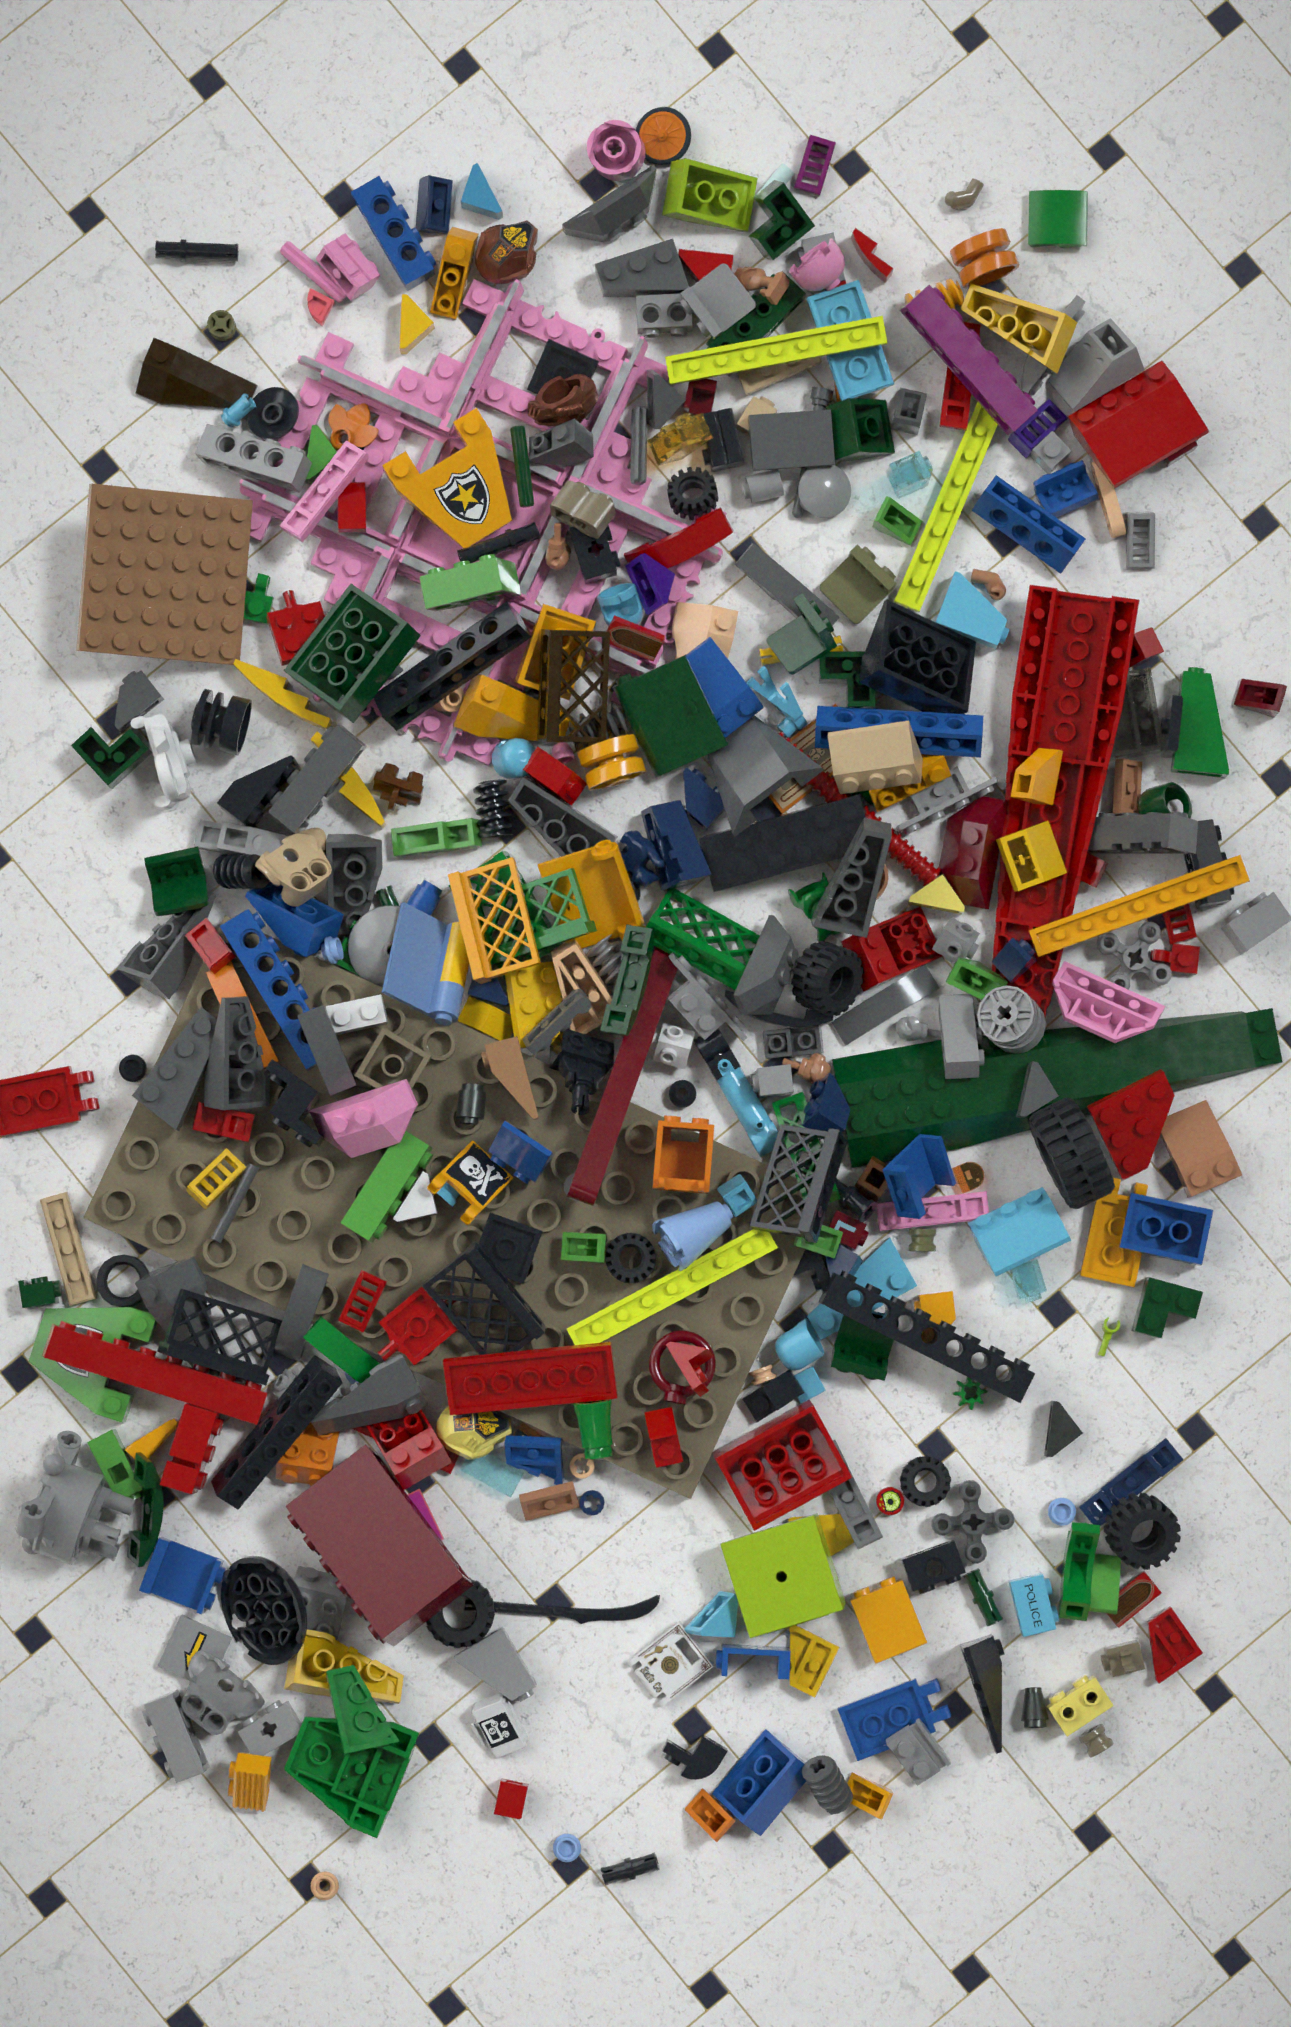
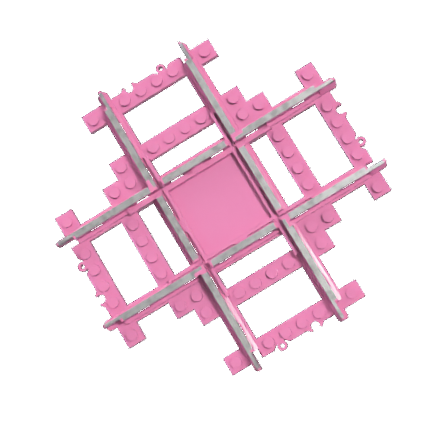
[239,279,727,766]

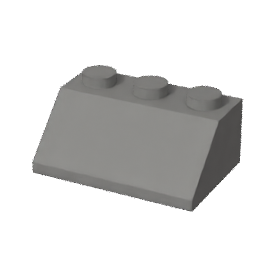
[142,1689,210,1783]

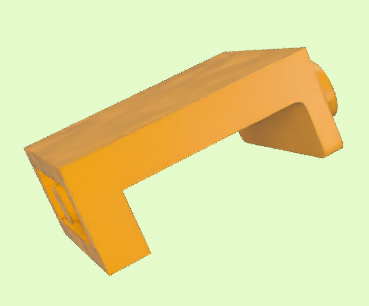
[849,1576,927,1664]

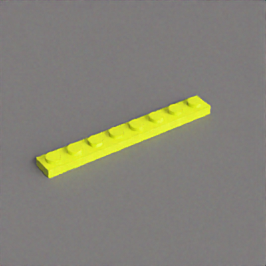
[665,316,888,385]
[894,402,998,613]
[567,1229,778,1345]

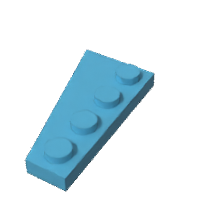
[807,1238,917,1340]

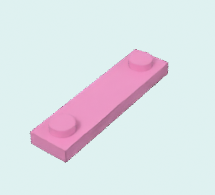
[280,441,369,542]
[876,1191,989,1231]

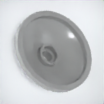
[348,906,400,988]

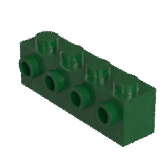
[706,271,806,377]

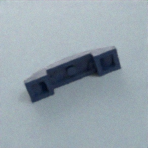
[1079,1438,1184,1526]

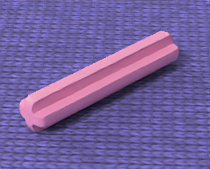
[280,241,347,303]

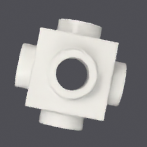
[651,1023,695,1069]

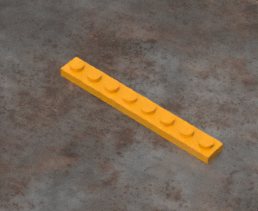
[1029,855,1250,957]

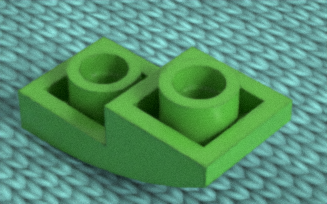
[1089,1553,1121,1614]

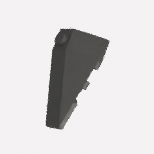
[204,996,270,1110]
[135,1256,218,1367]

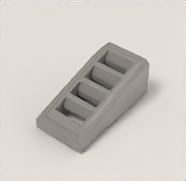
[1125,512,1155,569]

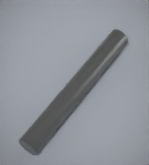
[211,1163,259,1243]

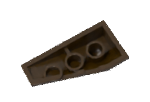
[135,338,258,409]

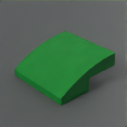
[1028,190,1088,248]

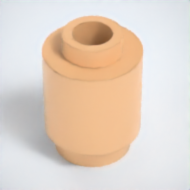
[433,687,465,712]

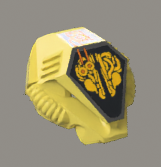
[436,1406,512,1460]

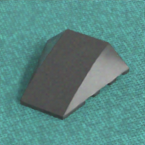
[708,715,824,836]

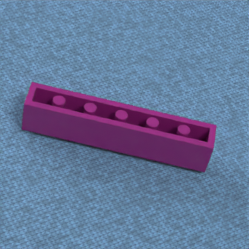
[899,285,1038,435]

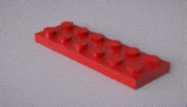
[443,1342,618,1415]

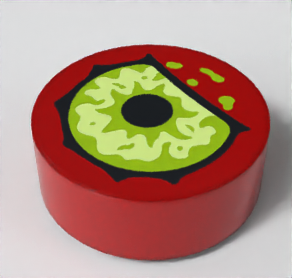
[876,1487,904,1515]

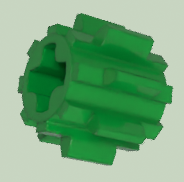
[952,1377,988,1410]

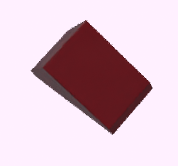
[1234,679,1287,717]

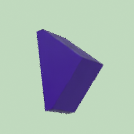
[625,553,675,615]

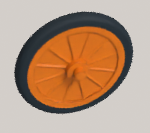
[636,107,691,165]

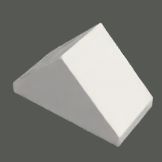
[393,1171,438,1222]

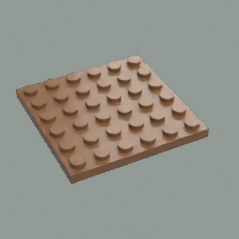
[76,483,253,665]

